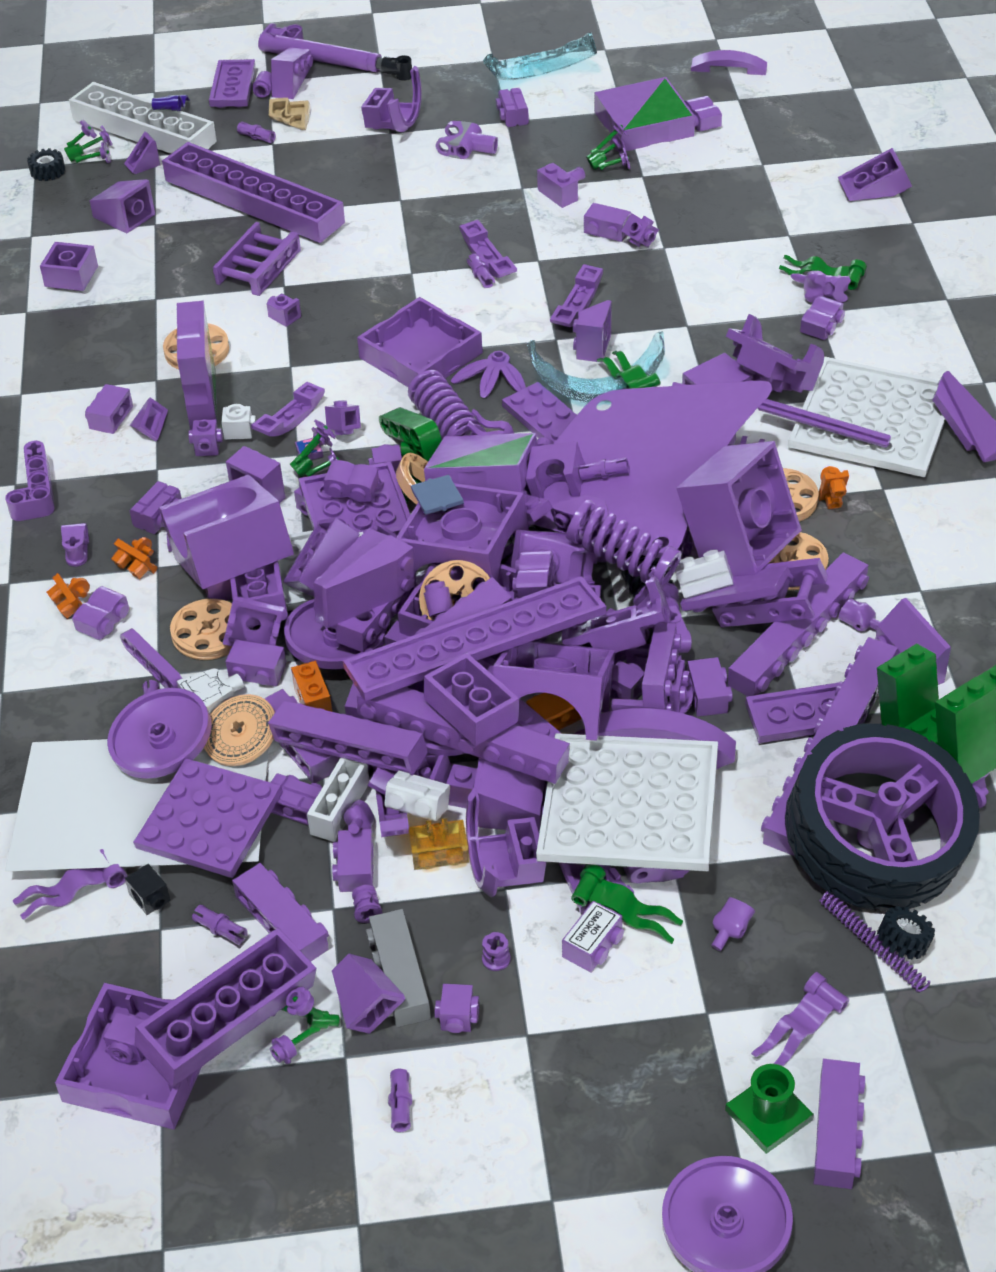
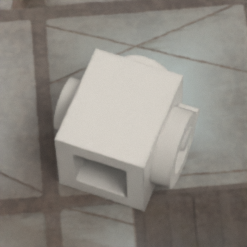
[222,404,256,440]

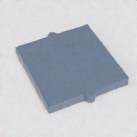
[411,475,464,515]

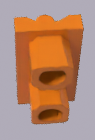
[818,466,849,509]
[111,537,158,579]
[46,573,90,619]

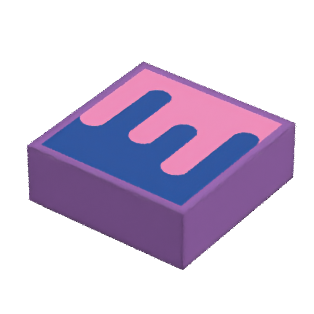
[295,438,323,460]

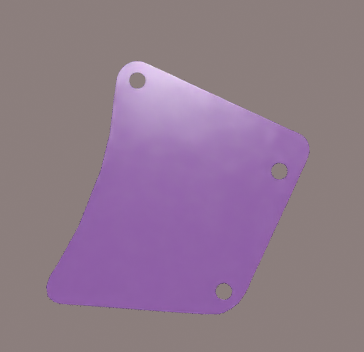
[524,380,772,558]

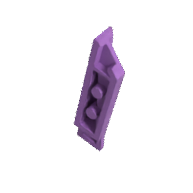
[932,371,996,462]

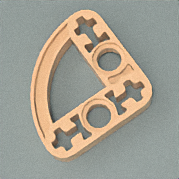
[396,453,428,505]

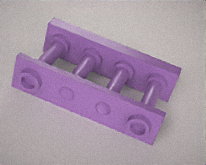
[213,222,301,296]
[712,558,828,627]

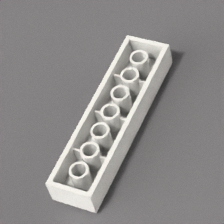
[69,82,217,154]

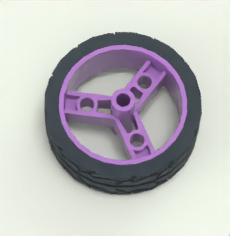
[785,724,980,911]

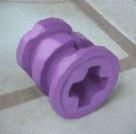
[352,885,382,923]
[482,932,511,971]

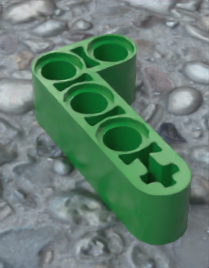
[379,407,442,462]

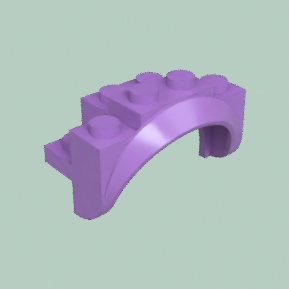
[726,314,824,393]
[562,576,670,653]

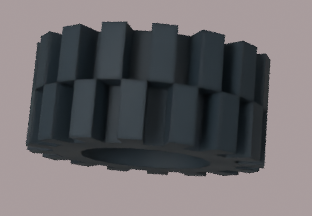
[27,148,65,181]
[877,906,935,960]

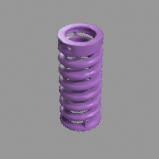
[408,370,486,440]
[566,499,682,589]

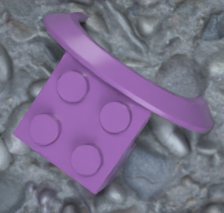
[361,66,421,132]
[466,787,546,897]

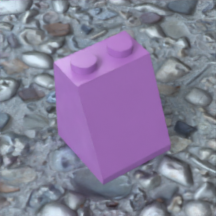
[89,179,155,234]
[474,758,547,833]

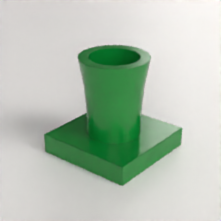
[725,1064,814,1154]

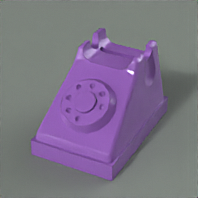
[511,530,595,585]

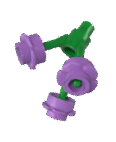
[270,987,340,1064]

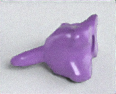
[791,271,851,303]

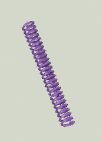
[819,891,931,992]

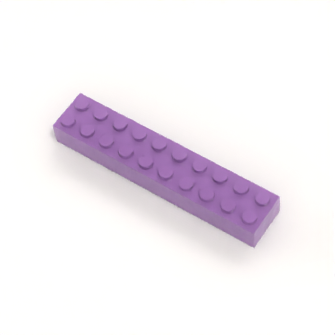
[162,142,345,243]

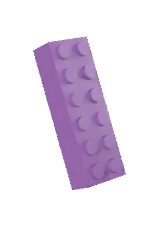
[134,928,317,1087]

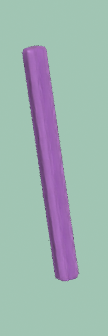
[758,399,891,448]

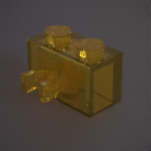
[409,818,469,870]

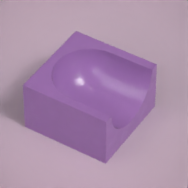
[676,441,802,576]
[159,474,294,589]

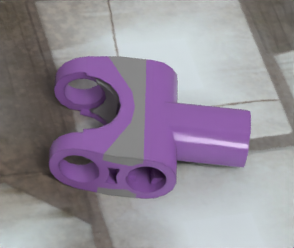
[436,121,498,159]

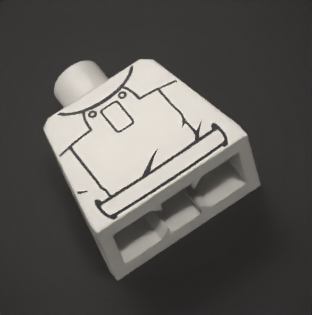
[177,668,244,714]

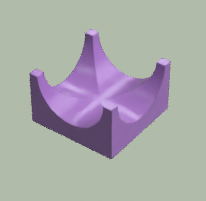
[396,483,529,585]
[493,641,615,741]

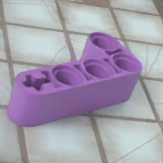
[5,440,55,521]

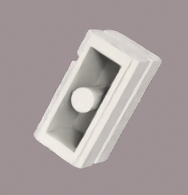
[676,550,733,599]
[385,771,450,821]

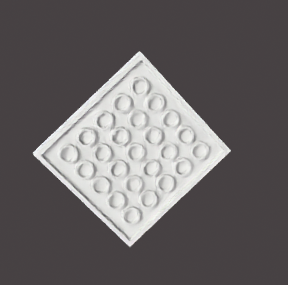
[788,357,946,477]
[536,733,718,871]

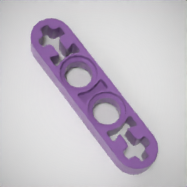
[120,628,183,688]

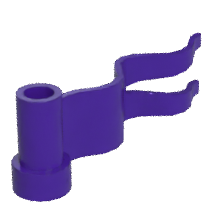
[152,95,190,111]

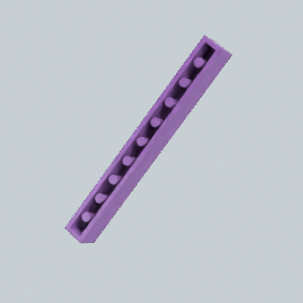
[761,637,898,856]

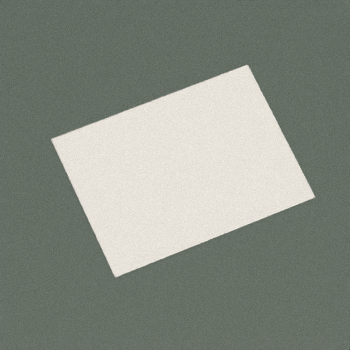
[5,739,269,872]

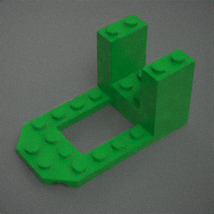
[877,643,996,784]

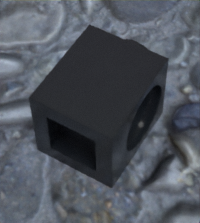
[125,863,171,915]

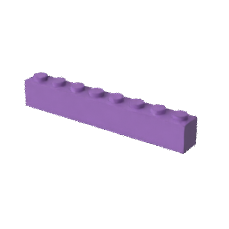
[728,552,869,696]
[357,687,570,784]

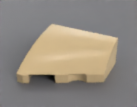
[269,97,310,130]

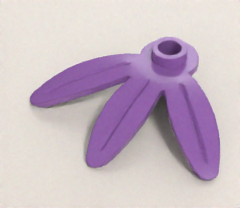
[451,351,526,398]

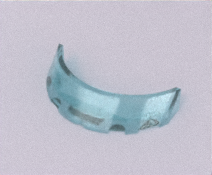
[483,32,597,80]
[527,331,665,403]

